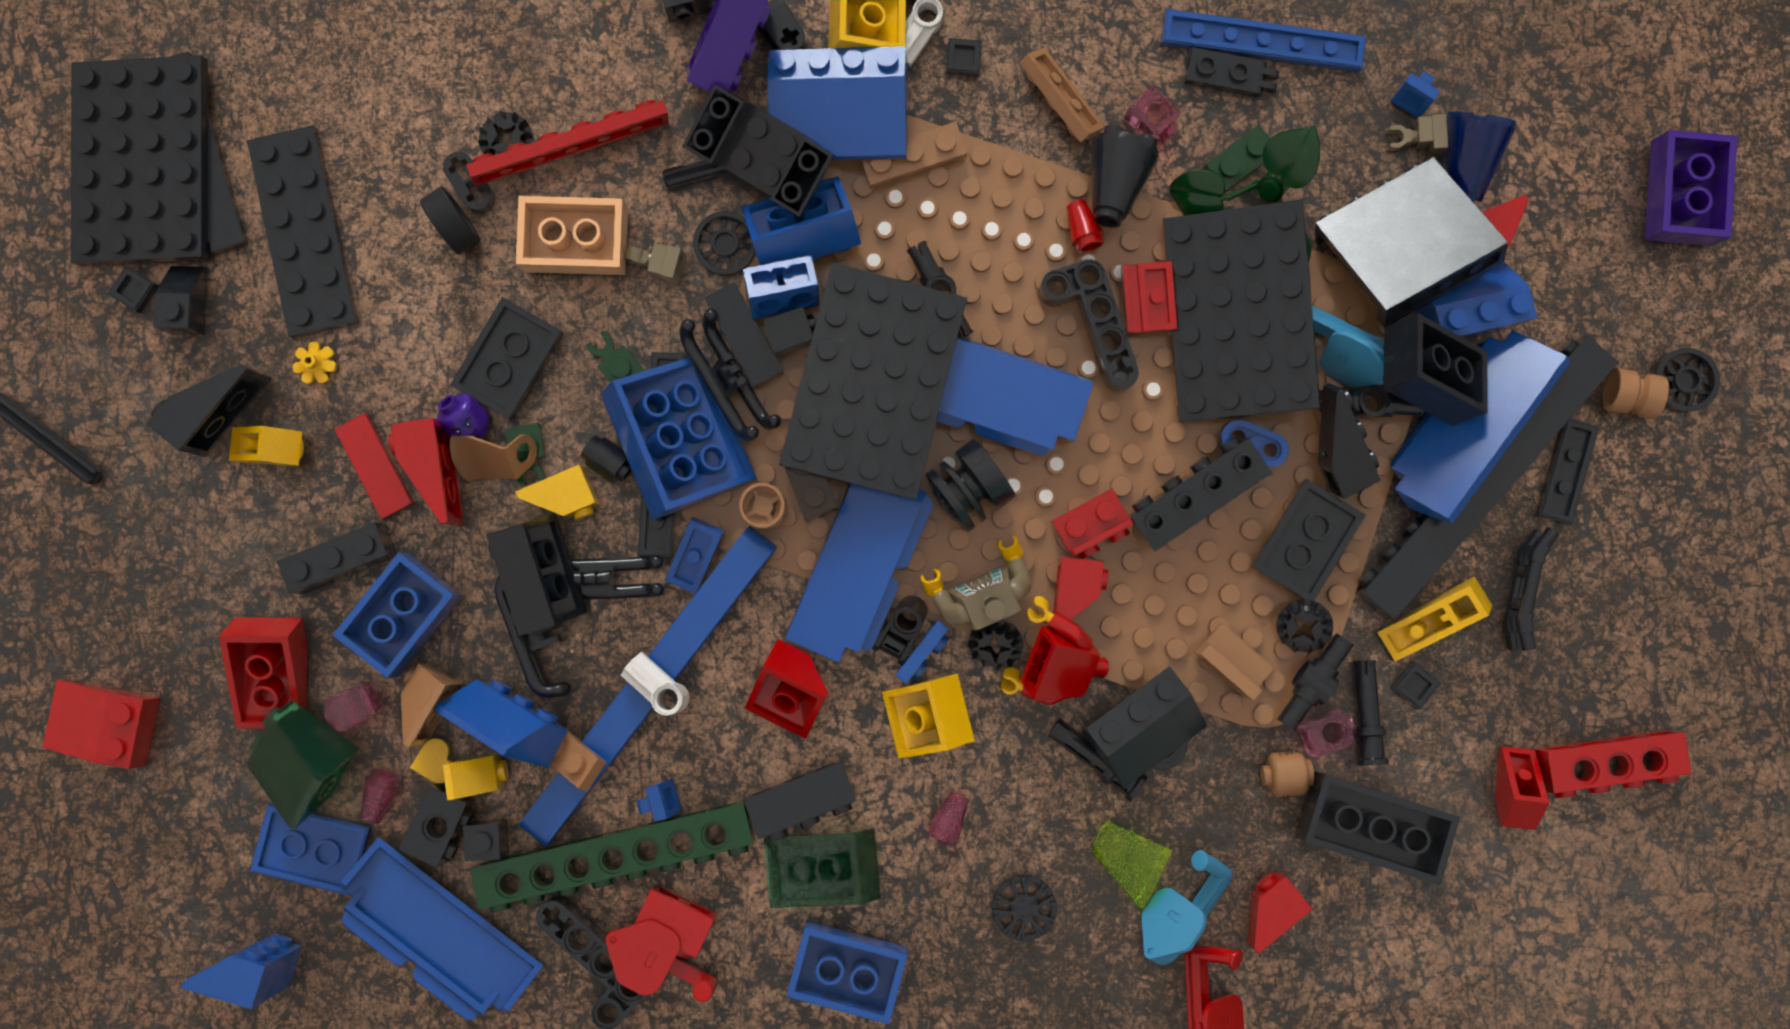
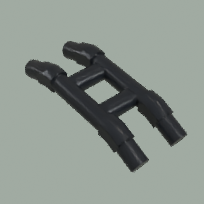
[1502,527,1559,651]

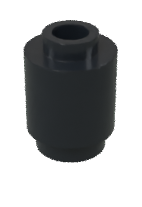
[580,435,632,484]

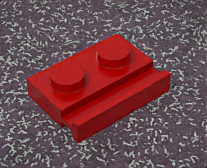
[1121,261,1177,334]

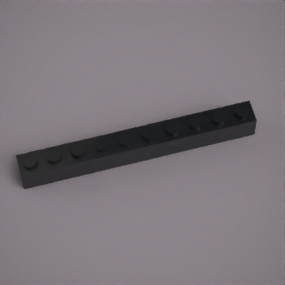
[1356,335,1619,619]

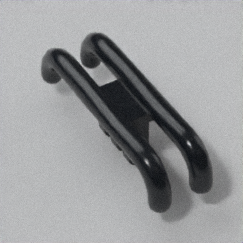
[679,308,782,442]
[571,555,664,600]
[494,576,571,699]

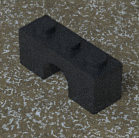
[277,523,397,595]

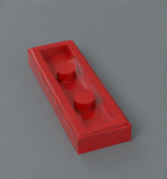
[334,413,415,520]

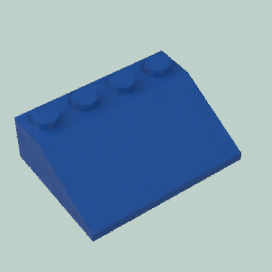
[768,46,908,160]
[600,353,756,520]

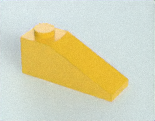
[1377,576,1493,662]

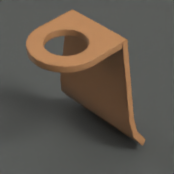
[449,434,537,482]

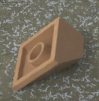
[401,663,463,748]

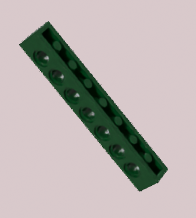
[469,800,755,913]

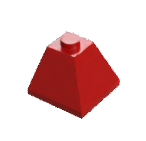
[744,639,828,739]

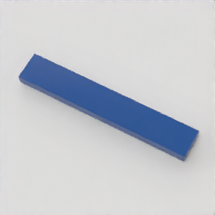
[1161,9,1366,72]

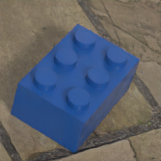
[333,552,463,678]
[786,920,908,1024]

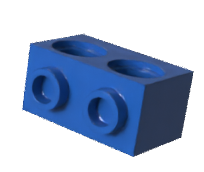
[743,255,820,320]

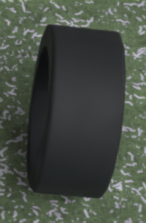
[420,186,480,255]

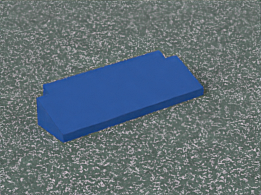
[1390,330,1571,524]
[936,337,1093,455]
[785,484,933,663]
[339,837,544,1020]

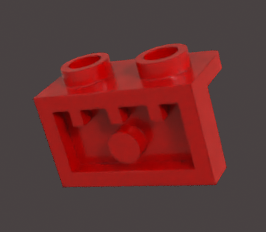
[1051,488,1135,559]

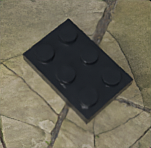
[450,297,563,420]
[1251,479,1366,600]

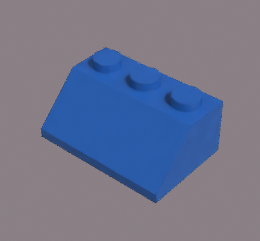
[741,176,861,265]
[1416,262,1538,339]
[434,679,568,768]
[182,934,302,1009]

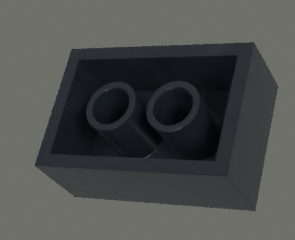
[1383,313,1488,425]

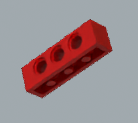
[1535,730,1692,798]

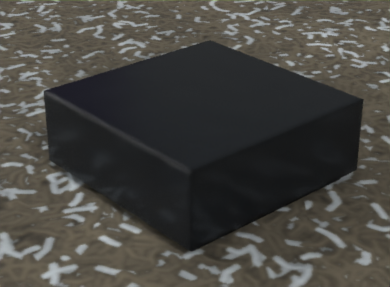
[946,38,982,77]
[107,266,159,314]
[1390,661,1441,710]

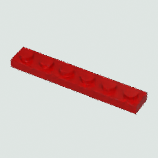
[466,100,669,187]

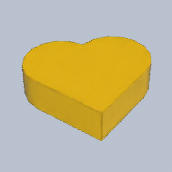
[410,738,453,783]

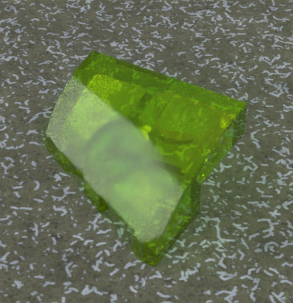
[1091,819,1173,909]

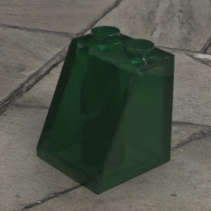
[246,700,360,830]

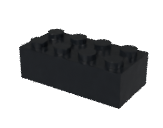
[1295,771,1460,885]

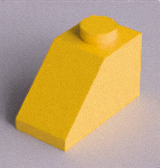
[229,426,304,466]
[515,465,601,521]
[442,753,509,801]

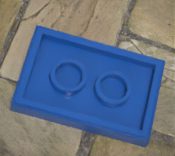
[250,802,372,896]

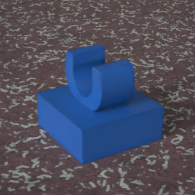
[1391,71,1440,118]
[636,778,682,822]

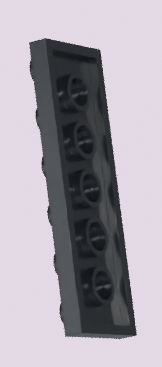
[247,125,359,339]

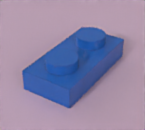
[665,517,724,594]
[895,620,949,684]

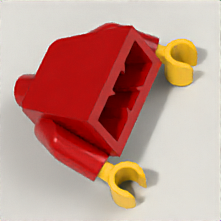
[1001,596,1109,705]

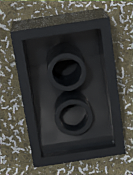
[146,364,272,457]

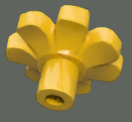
[293,342,337,385]

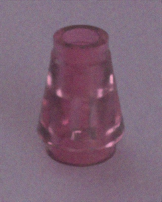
[360,769,399,824]
[927,791,969,846]

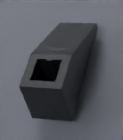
[1318,383,1381,499]

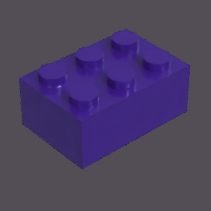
[686,0,771,92]
[1645,130,1737,246]

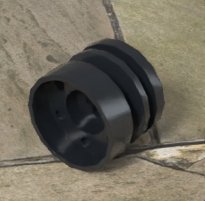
[925,439,1016,532]

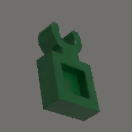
[586,331,645,383]
[504,423,547,486]

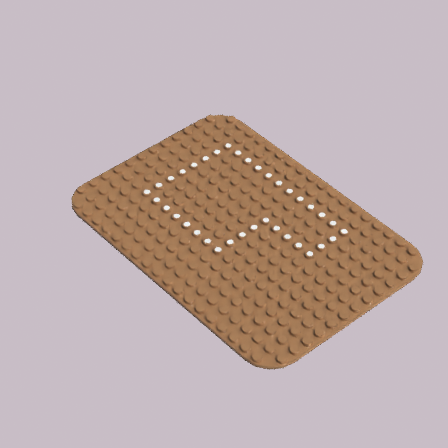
[681,115,1416,728]

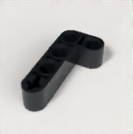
[1039,259,1139,392]
[536,895,644,1029]

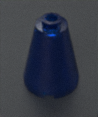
[1446,111,1516,203]

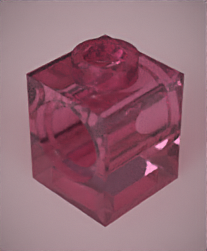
[1124,85,1181,142]
[323,681,385,732]
[1298,709,1356,758]

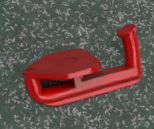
[605,919,718,1003]
[1184,945,1244,1029]

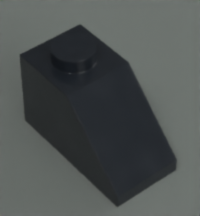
[153,266,207,335]

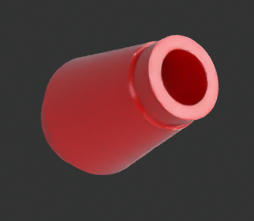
[1066,199,1105,253]

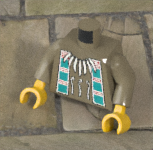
[920,535,1031,630]

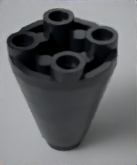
[1091,125,1159,228]

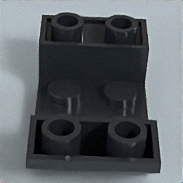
[682,84,835,217]

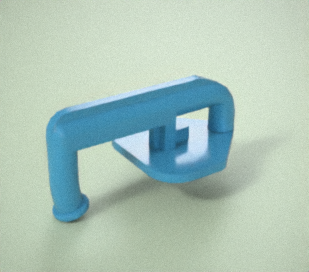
[1312,305,1384,387]
[1141,850,1233,965]

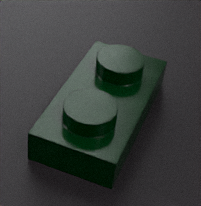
[1204,125,1270,194]

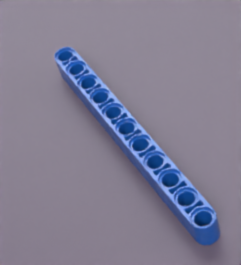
[518,526,777,847]

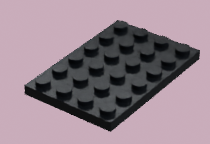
[71,55,208,266]
[1163,199,1321,423]
[779,262,967,501]

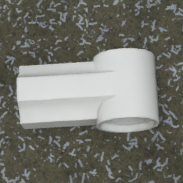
[905,0,943,67]
[620,652,690,716]

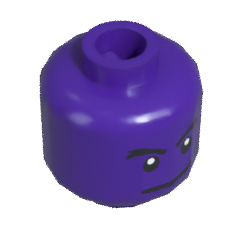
[437,393,489,439]

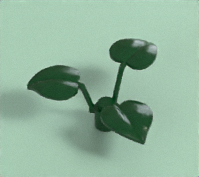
[1169,126,1320,261]

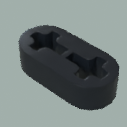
[443,152,495,214]

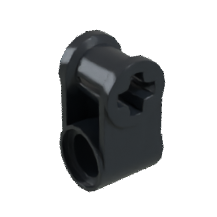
[757,0,808,50]
[872,596,928,666]

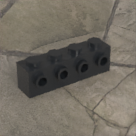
[1129,436,1272,552]

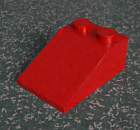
[388,418,465,527]
[218,617,308,729]
[42,679,161,769]

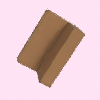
[1194,624,1273,701]

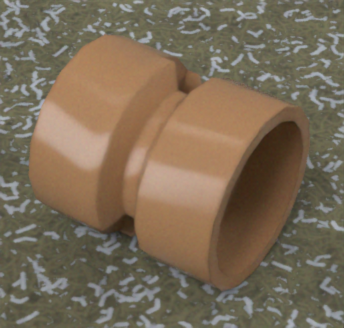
[1602,367,1669,419]
[739,483,787,531]

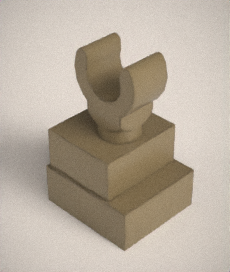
[1387,114,1448,156]
[624,243,687,285]

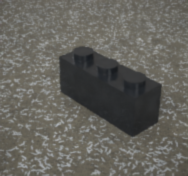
[744,759,857,842]

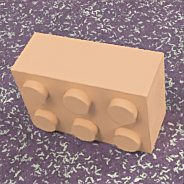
[516,196,628,275]

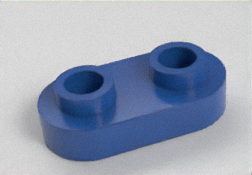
[1220,419,1289,467]

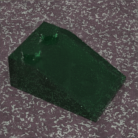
[764,828,881,908]

